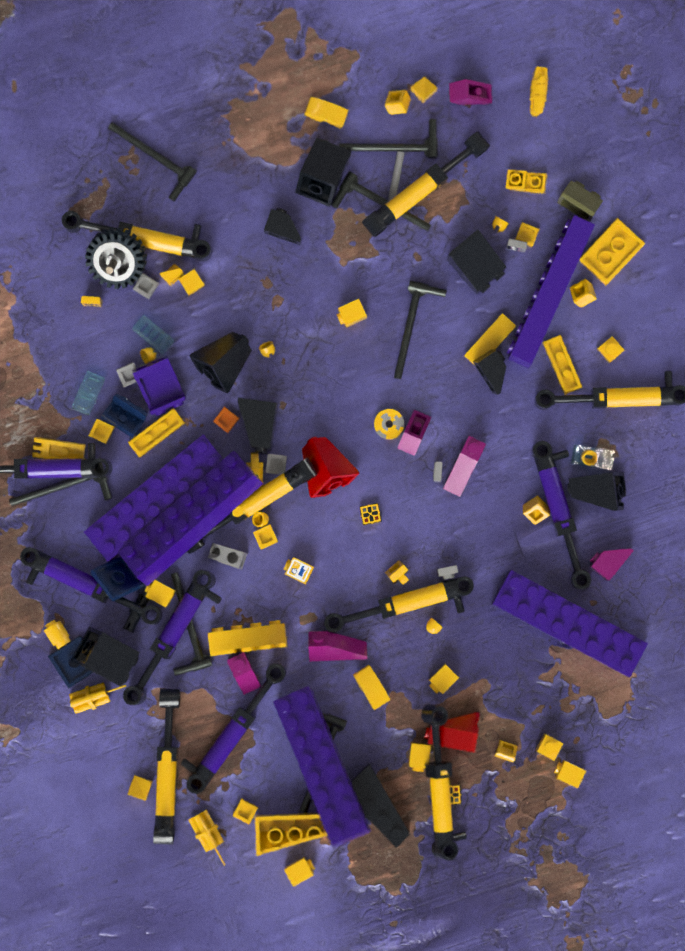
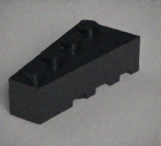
[351,763,410,848]

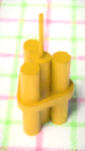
[69,682,126,714]
[188,809,225,865]

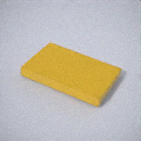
[579,218,645,285]

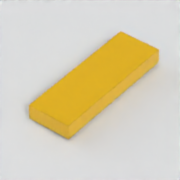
[464,313,516,367]
[542,335,582,395]
[128,408,185,458]

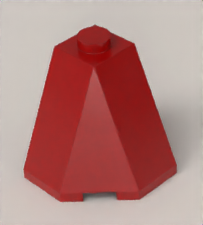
[302,437,360,498]
[424,712,480,753]

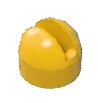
[492,216,509,232]
[259,341,275,358]
[140,347,157,364]
[581,450,598,466]
[252,512,269,527]
[426,617,443,634]

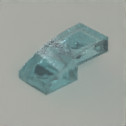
[72,371,105,416]
[571,445,615,470]

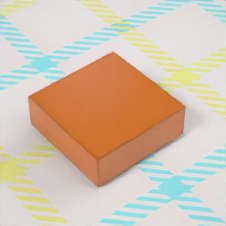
[213,407,240,433]

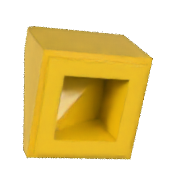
[410,77,437,103]
[385,90,411,115]
[159,264,184,286]
[569,279,597,307]
[523,495,550,525]
[127,775,153,801]

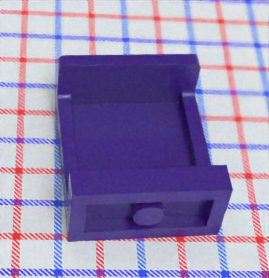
[132,356,186,416]

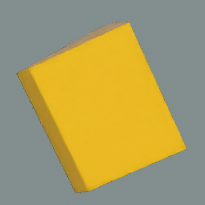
[494,740,518,762]

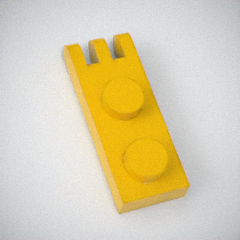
[32,437,86,459]

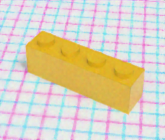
[208,620,288,656]
[255,812,327,856]

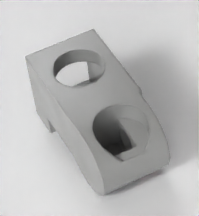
[208,543,247,570]

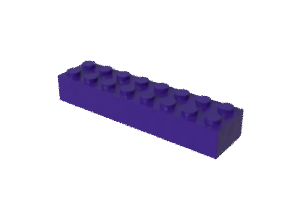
[507,215,595,369]
[84,435,223,562]
[118,450,263,586]
[492,570,648,678]
[273,686,371,847]

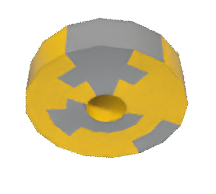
[374,409,404,440]

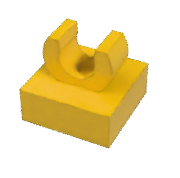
[385,560,408,585]

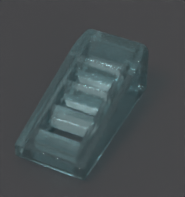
[132,314,175,355]

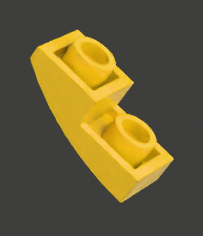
[304,97,348,128]
[506,170,547,194]
[353,665,390,710]

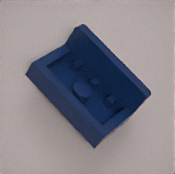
[101,393,148,438]

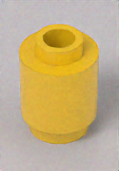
[44,619,71,649]

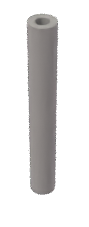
[388,151,405,201]

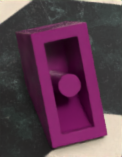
[449,79,492,105]
[397,410,431,456]
[589,548,633,581]
[227,652,262,695]

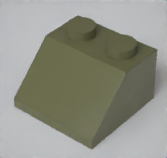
[557,180,603,222]

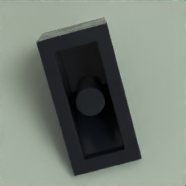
[264,208,302,245]
[473,349,506,395]

